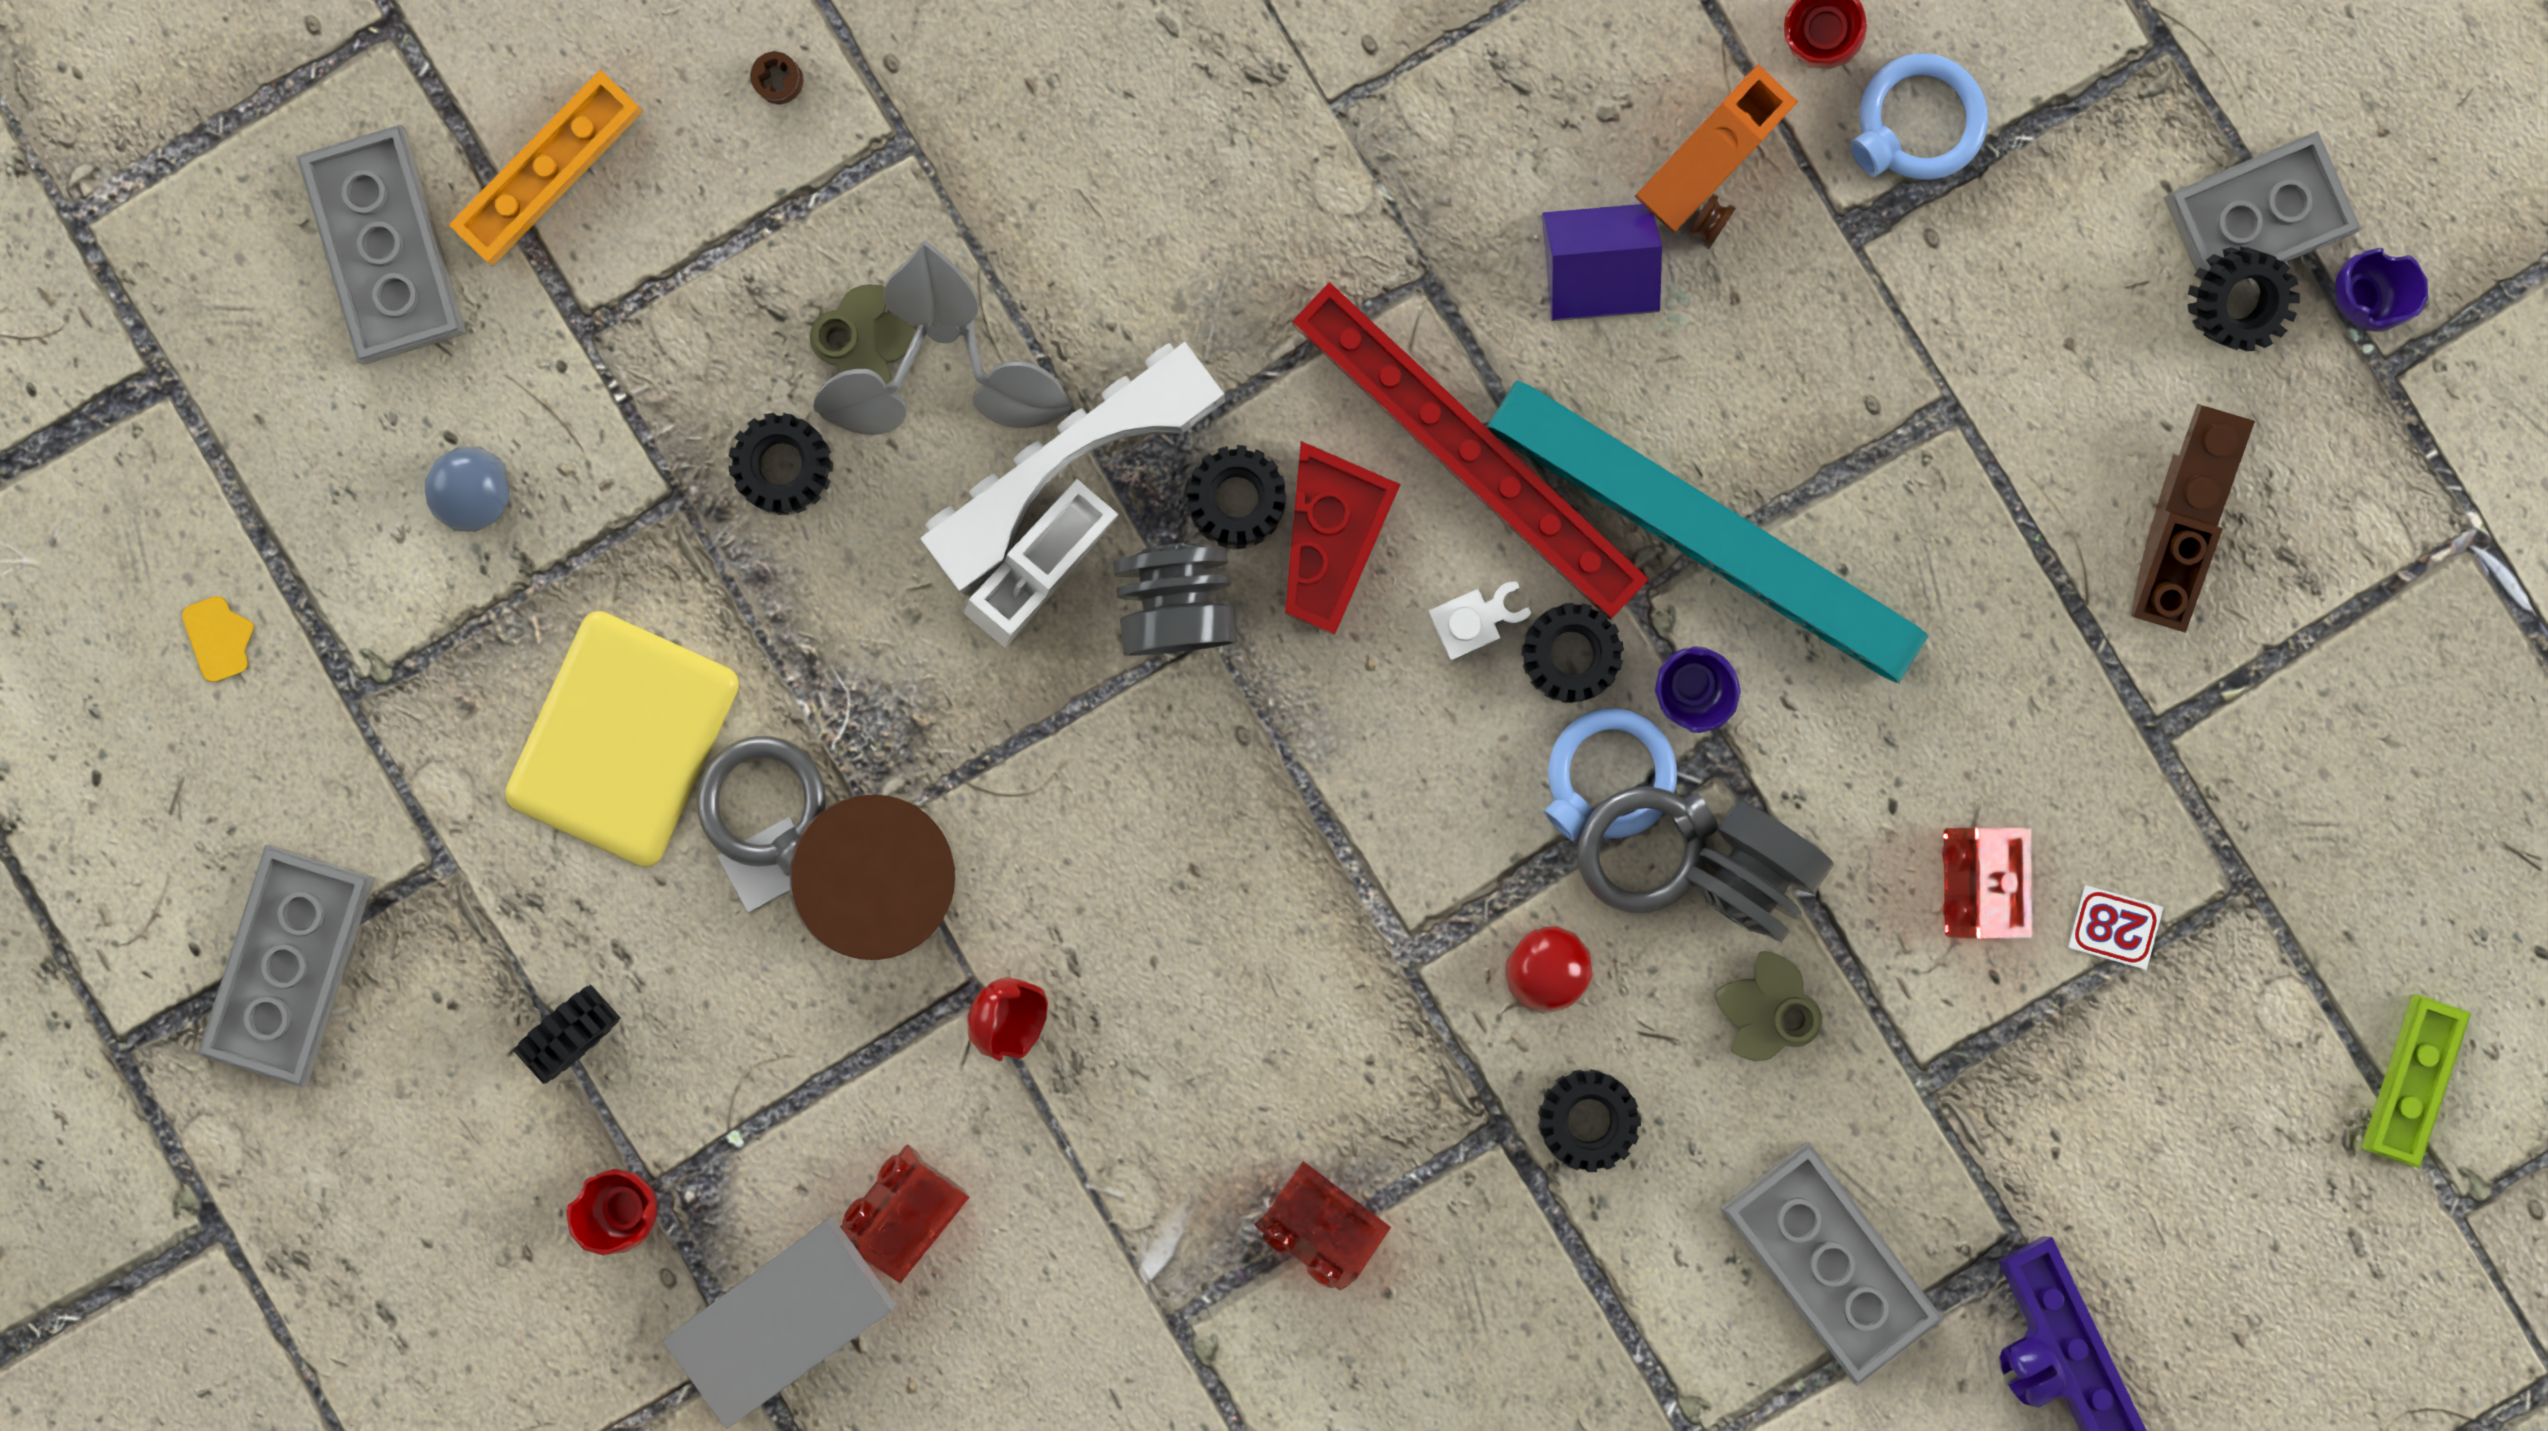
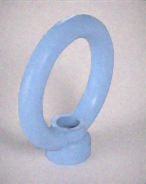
[1850,53,1988,180]
[1543,708,1677,842]

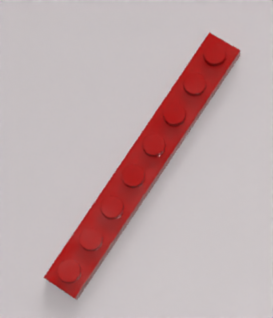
[1292,282,1649,620]

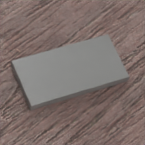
[297,125,467,365]
[198,845,375,1087]
[1720,1141,1943,1386]
[662,1216,898,1430]

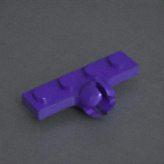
[1998,1236,2147,1431]

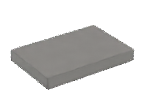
[2164,131,2362,283]

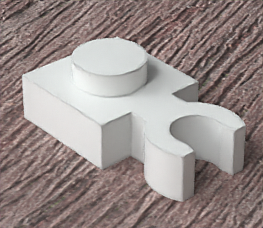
[1428,581,1531,661]

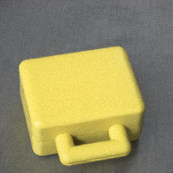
[505,611,739,867]

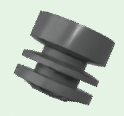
[1113,543,1238,656]
[1684,800,1834,942]

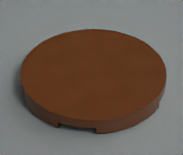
[789,795,955,960]

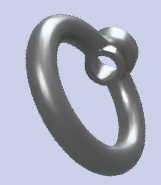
[697,736,826,876]
[1578,787,1718,913]

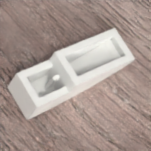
[964,479,1118,648]

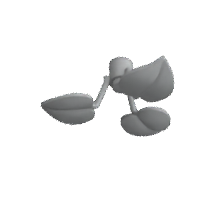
[813,241,1073,435]

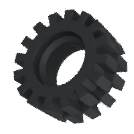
[2187,246,2300,352]
[728,413,833,515]
[1188,445,1286,549]
[1521,603,1624,703]
[514,985,621,1084]
[1538,1069,1641,1172]

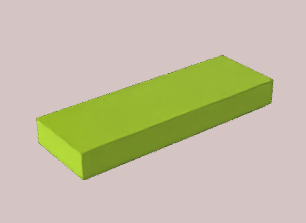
[2361,994,2471,1169]

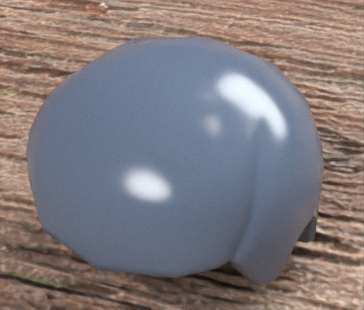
[424,446,510,532]

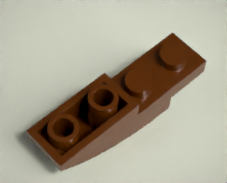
[2131,404,2255,633]

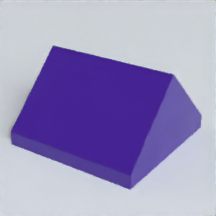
[1542,204,1662,321]

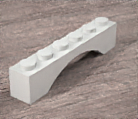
[920,342,1225,595]

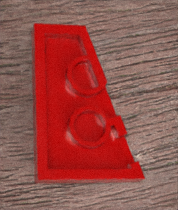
[1285,441,1401,636]

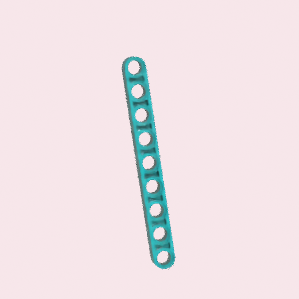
[1487,380,1928,684]

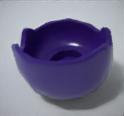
[2335,248,2428,332]
[1654,646,1741,733]

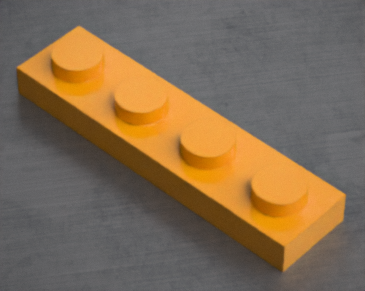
[449,69,644,266]

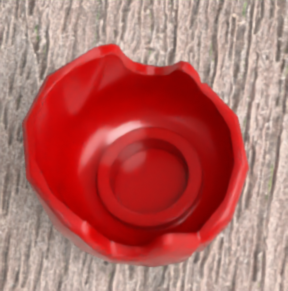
[1784,0,1867,70]
[1505,926,1593,1014]
[967,977,1048,1061]
[566,1168,658,1256]

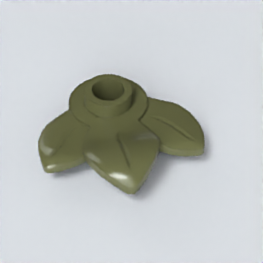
[810,284,916,384]
[1715,951,1822,1061]

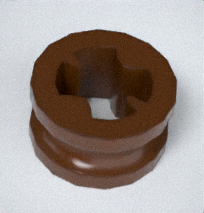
[750,51,804,105]
[1686,193,1736,250]

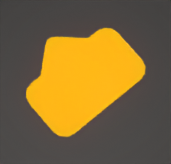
[182,596,254,682]

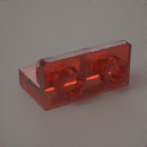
[1942,828,2033,939]
[840,1144,970,1284]
[1254,1161,1391,1290]

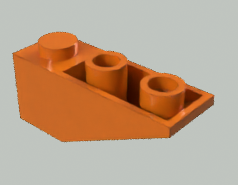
[1634,64,1798,233]

